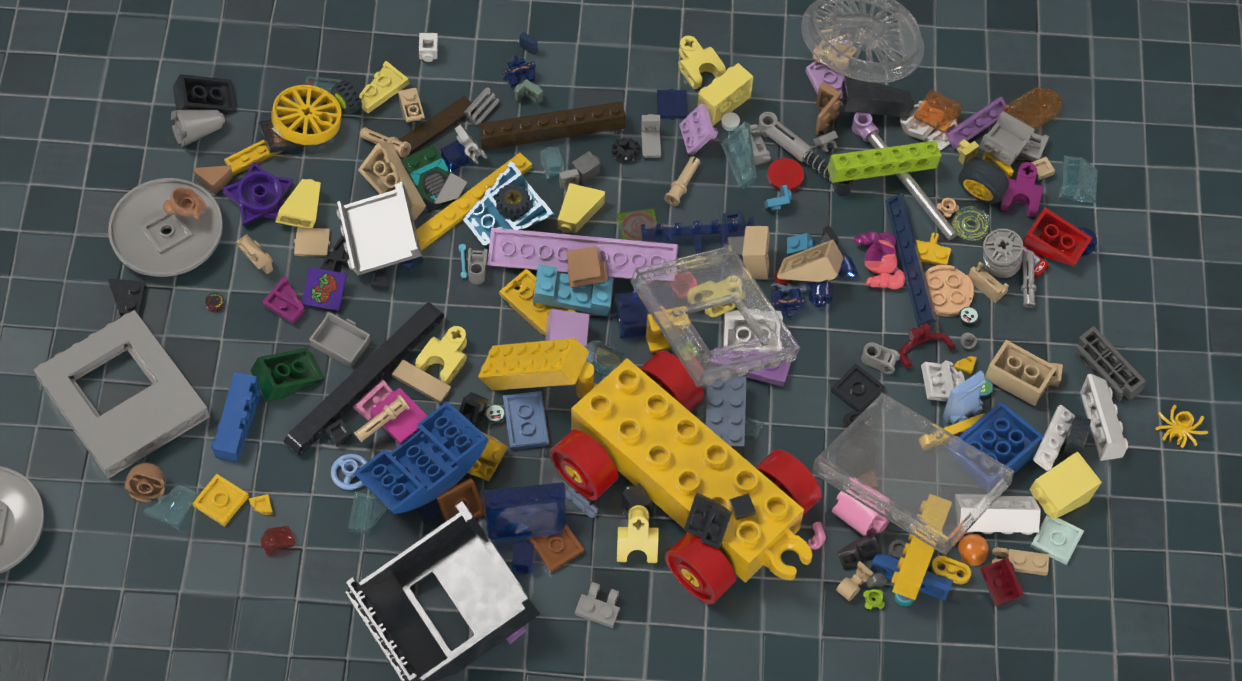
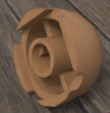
[125,463,166,502]

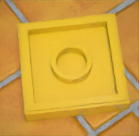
[192,474,249,527]

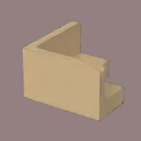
[742,226,770,280]

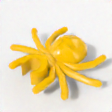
[1155,405,1208,448]

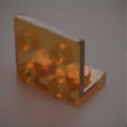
[914,89,963,133]

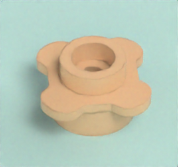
[937,198,959,217]

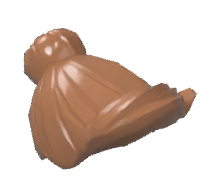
[163,187,207,220]

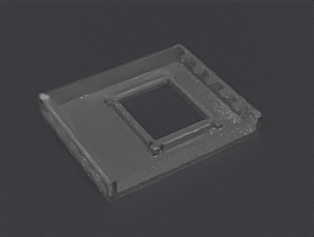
[630,246,800,387]

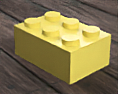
[697,63,753,126]

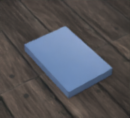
[503,391,549,450]

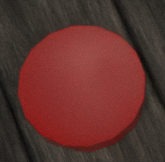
[767,158,804,192]

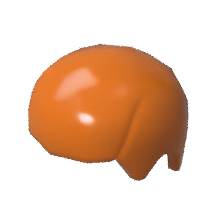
[958,534,989,566]

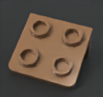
[815,82,841,136]

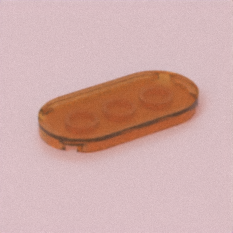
[1003,87,1062,129]

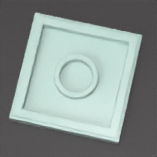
[1030,515,1084,565]

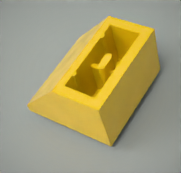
[467,432,508,481]

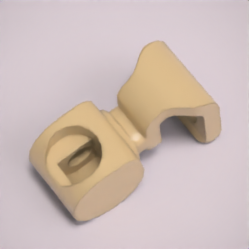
[836,561,874,601]

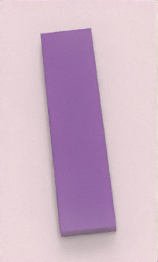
[945,97,1010,149]

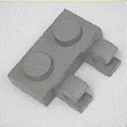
[455,124,487,165]
[575,582,620,628]

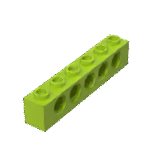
[827,141,942,183]

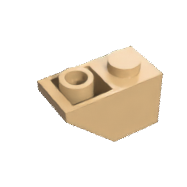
[398,87,425,122]

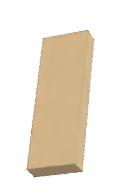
[392,360,452,404]

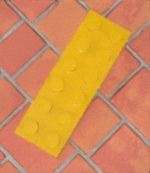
[478,338,589,391]

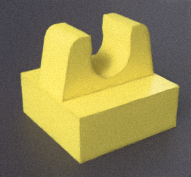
[957,139,979,165]

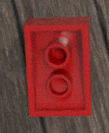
[1022,208,1092,267]

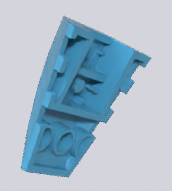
[463,161,554,247]

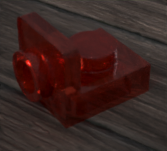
[261,526,295,556]

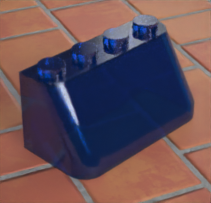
[482,482,566,541]

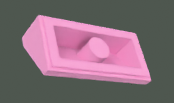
[352,380,393,420]

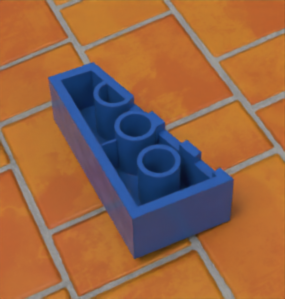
[211,372,261,462]

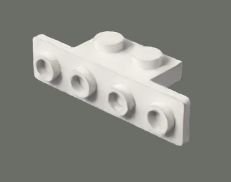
[1033,405,1075,471]

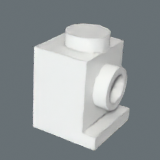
[419,33,438,62]

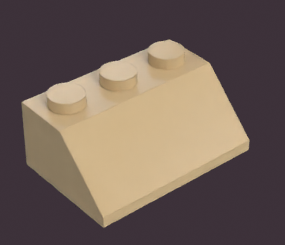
[984,340,1057,406]

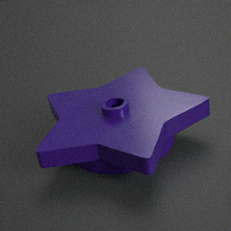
[223,162,293,227]

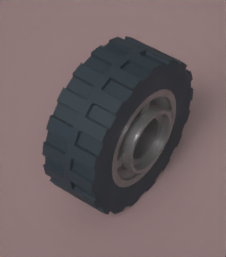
[1062,414,1091,457]

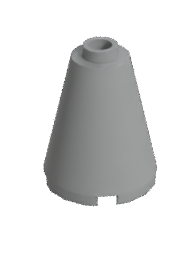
[171,110,225,147]

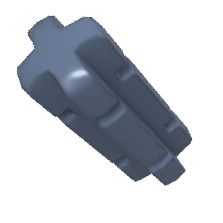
[565,487,598,518]

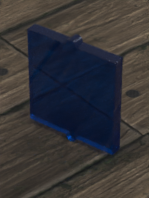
[657,88,687,120]

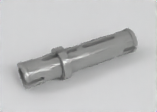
[1021,251,1036,308]

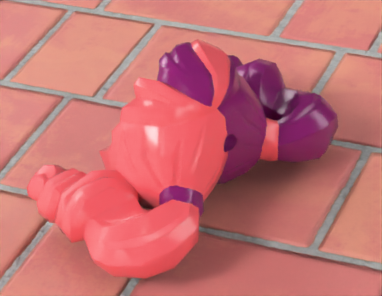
[853,231,906,289]

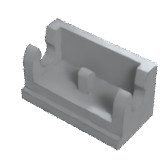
[740,124,771,166]

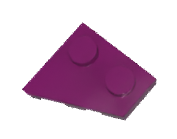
[262,276,305,325]

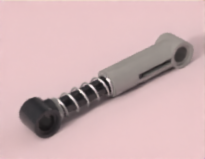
[758,112,853,196]

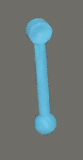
[459,244,468,278]

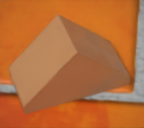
[193,165,233,195]

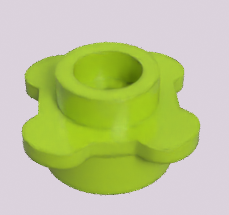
[863,589,885,610]

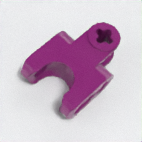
[1000,162,1043,218]

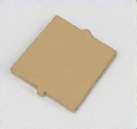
[294,227,331,257]

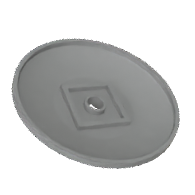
[108,178,223,277]
[0,466,44,573]

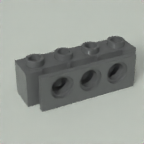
[1075,326,1146,401]

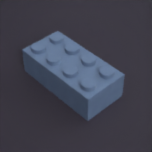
[706,375,746,457]

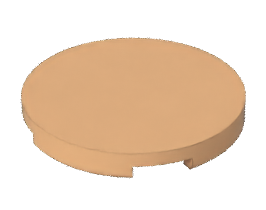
[924,265,974,317]

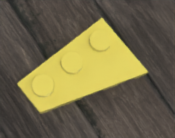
[359,61,410,114]

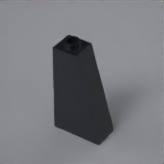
[841,74,914,118]

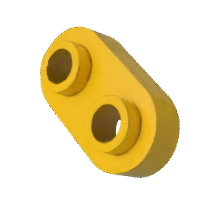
[931,556,971,585]

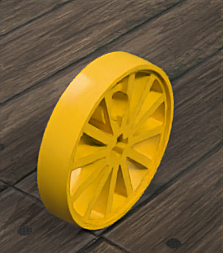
[271,85,342,145]

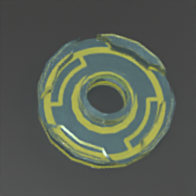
[952,206,990,241]

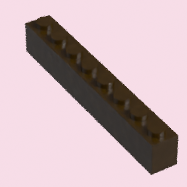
[478,101,626,151]

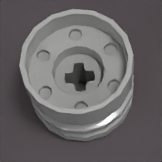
[983,229,1023,278]

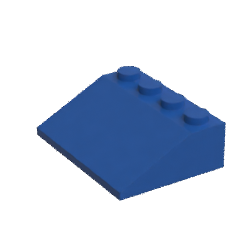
[947,402,1044,495]

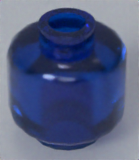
[808,280,833,308]

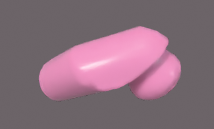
[808,522,826,550]

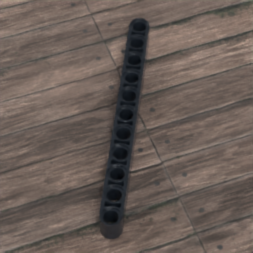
[284,302,444,456]

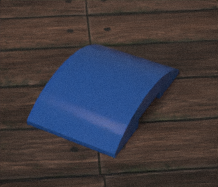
[354,401,489,514]

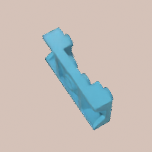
[533,264,613,316]

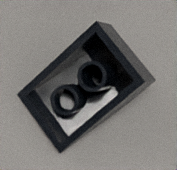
[173,74,236,114]

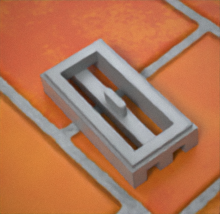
[464,87,500,126]

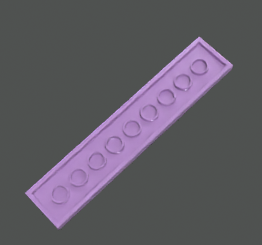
[487,228,678,283]

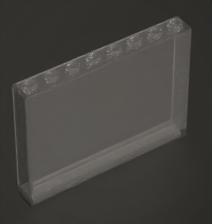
[812,393,1014,555]

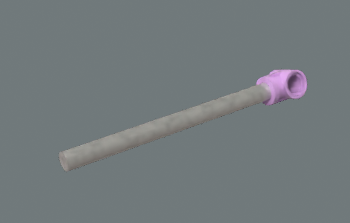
[852,113,957,240]

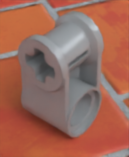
[468,248,488,285]
[861,342,900,374]

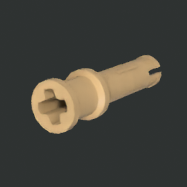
[360,127,411,158]
[664,157,700,206]
[354,395,410,442]

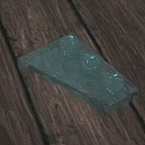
[721,122,757,189]

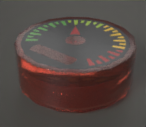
[205,293,225,312]

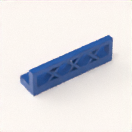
[870,553,953,601]

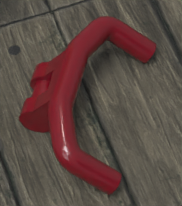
[898,323,956,368]

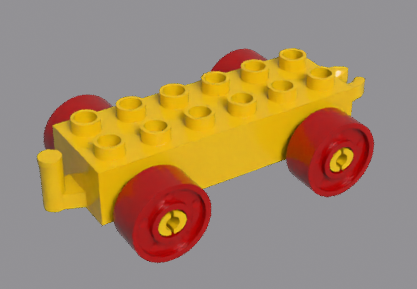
[549,351,822,604]

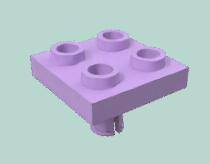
[679,104,718,155]

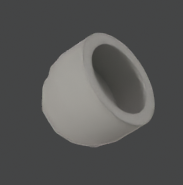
[960,332,977,349]

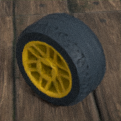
[958,159,1009,204]

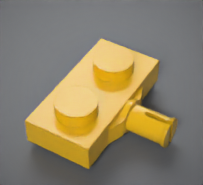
[916,233,951,265]

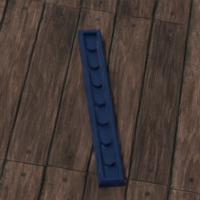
[885,193,937,327]

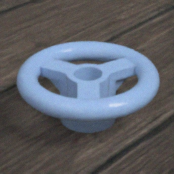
[331,454,367,490]

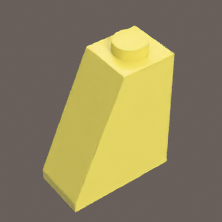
[275,179,321,228]
[558,183,605,234]

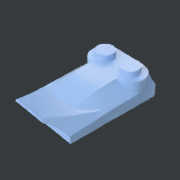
[943,371,985,424]

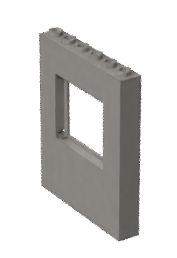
[33,310,210,479]

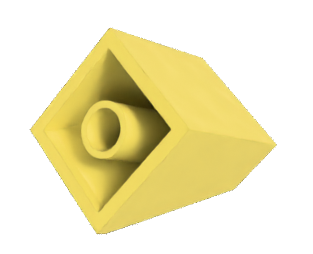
[1029,452,1102,520]

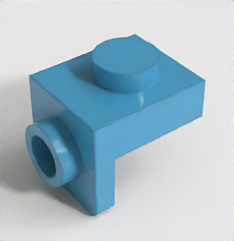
[764,185,792,211]
[787,233,817,256]

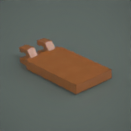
[513,492,584,573]

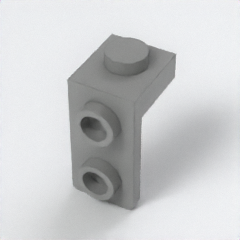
[641,114,661,158]

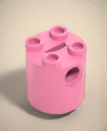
[832,480,890,536]

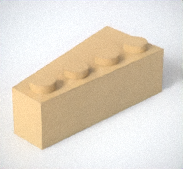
[358,142,426,220]

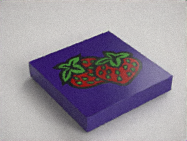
[302,267,347,312]

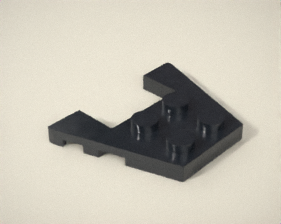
[320,236,388,291]

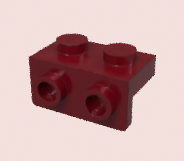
[980,558,1023,606]

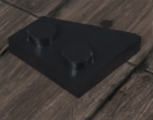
[108,279,146,317]

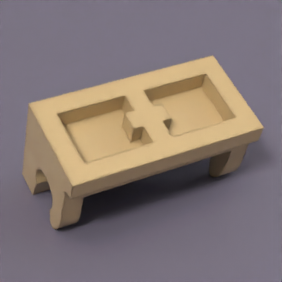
[968,262,1009,303]

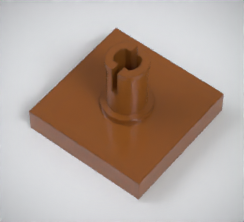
[436,479,486,522]

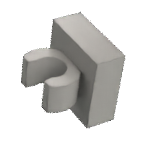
[813,131,838,153]

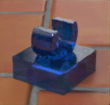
[838,252,859,277]

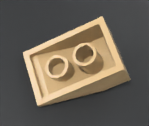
[777,239,843,282]

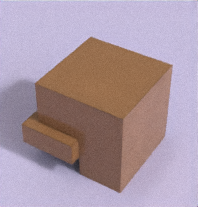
[566,246,609,288]

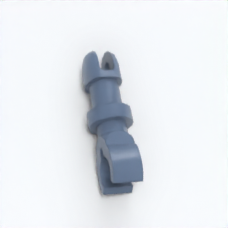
[771,282,808,296]

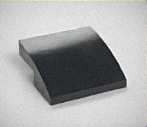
[684,493,732,549]

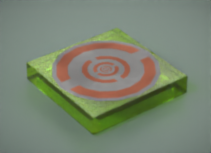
[617,208,660,243]

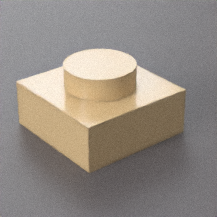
[1031,157,1055,181]

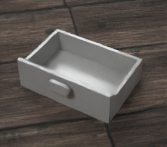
[309,312,371,368]

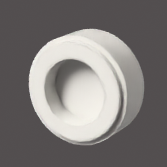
[721,112,740,131]

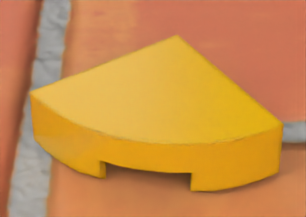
[954,356,977,376]
[249,494,273,515]

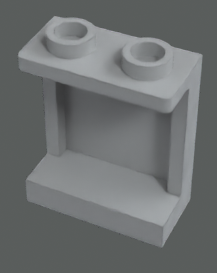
[979,111,1035,166]

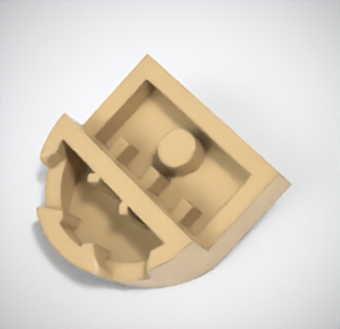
[236,234,273,274]

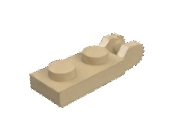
[992,547,1049,576]

